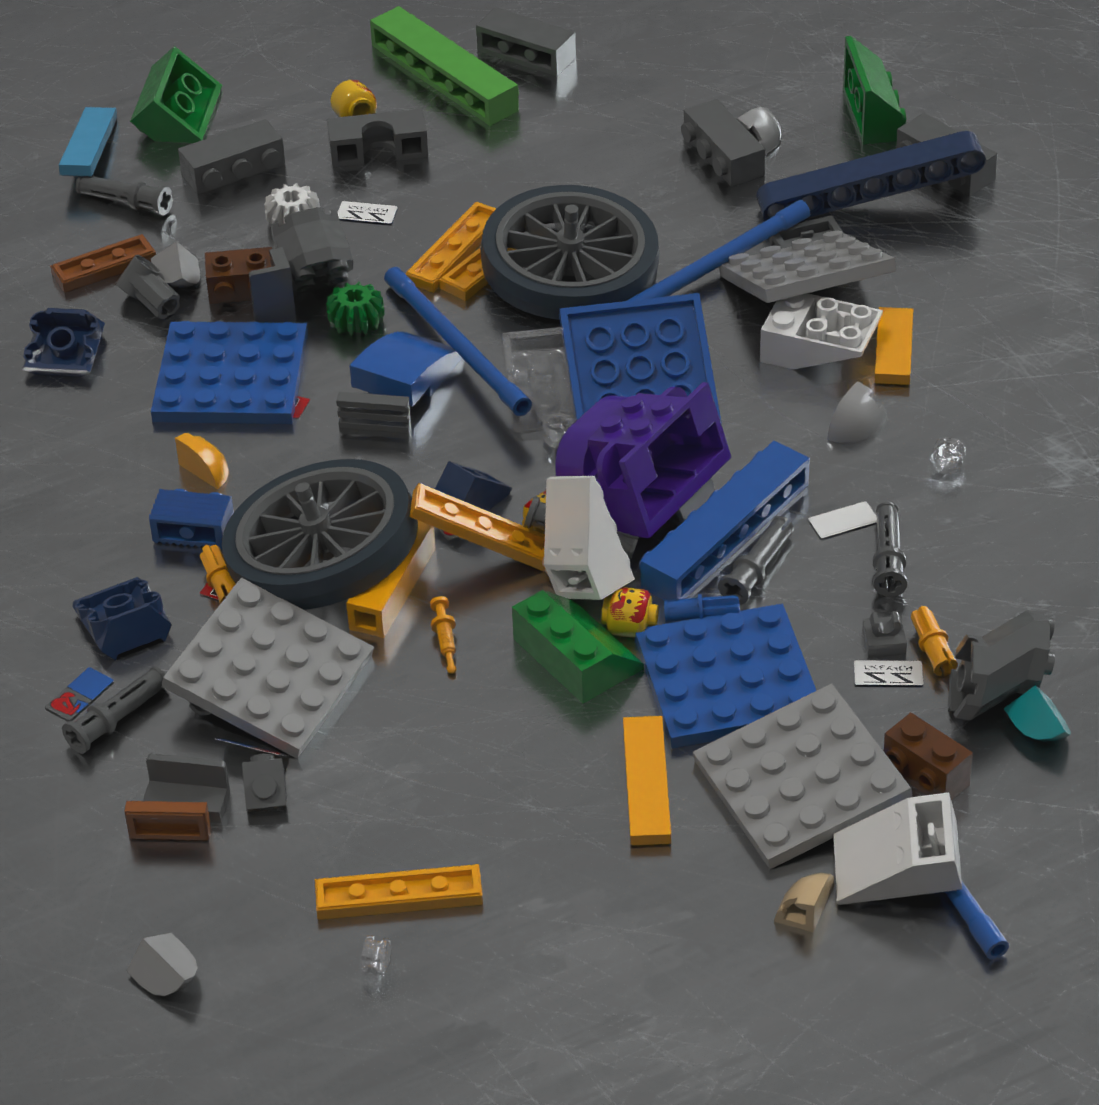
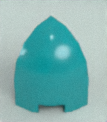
[1004,685,1071,742]

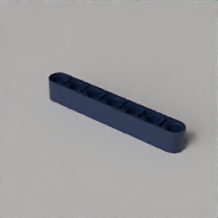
[756,131,986,221]

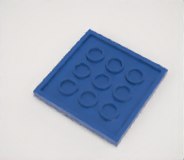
[559,293,722,425]
[151,321,308,424]
[635,603,817,749]

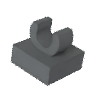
[862,611,907,657]

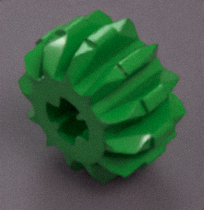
[326,281,385,337]

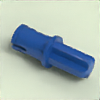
[664,594,740,624]

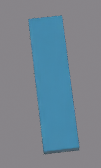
[59,107,117,177]

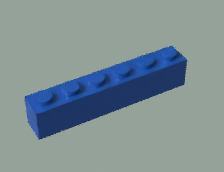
[639,441,810,600]

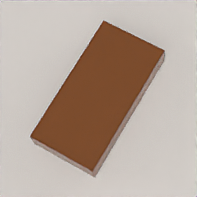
[124,801,211,840]

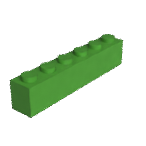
[370,6,519,126]

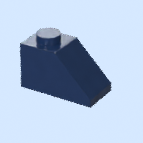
[435,461,512,511]

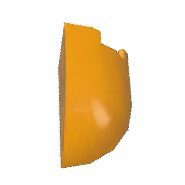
[175,433,229,490]

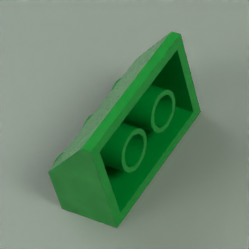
[843,36,906,145]
[130,46,222,144]
[512,590,644,704]

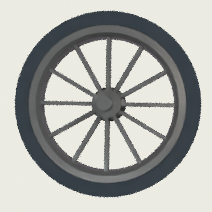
[480,185,660,320]
[222,459,418,610]

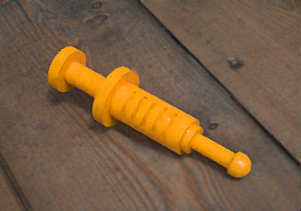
[430,596,457,674]

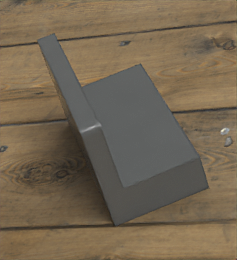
[249,247,296,323]
[143,753,231,823]

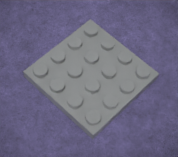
[719,231,897,303]
[162,578,374,759]
[693,683,912,869]

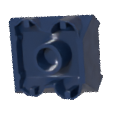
[22,308,105,377]
[72,577,172,661]

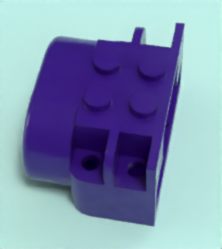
[555,382,732,538]

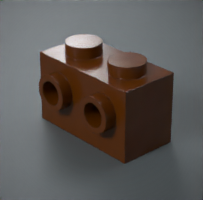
[205,247,272,304]
[883,712,973,801]

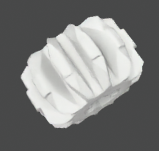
[264,183,320,227]

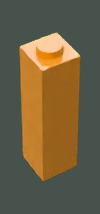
[346,520,436,638]

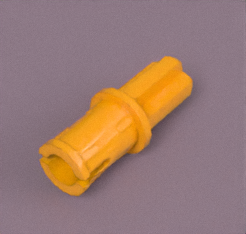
[200,544,236,604]
[911,606,958,676]

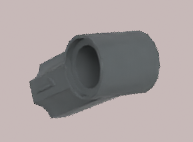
[116,255,180,319]

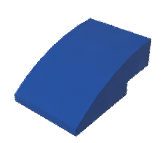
[349,331,462,407]

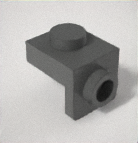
[242,754,287,813]

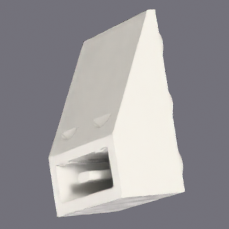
[760,293,883,370]
[544,476,635,600]
[833,792,962,905]

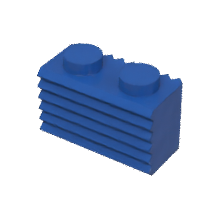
[149,489,234,549]

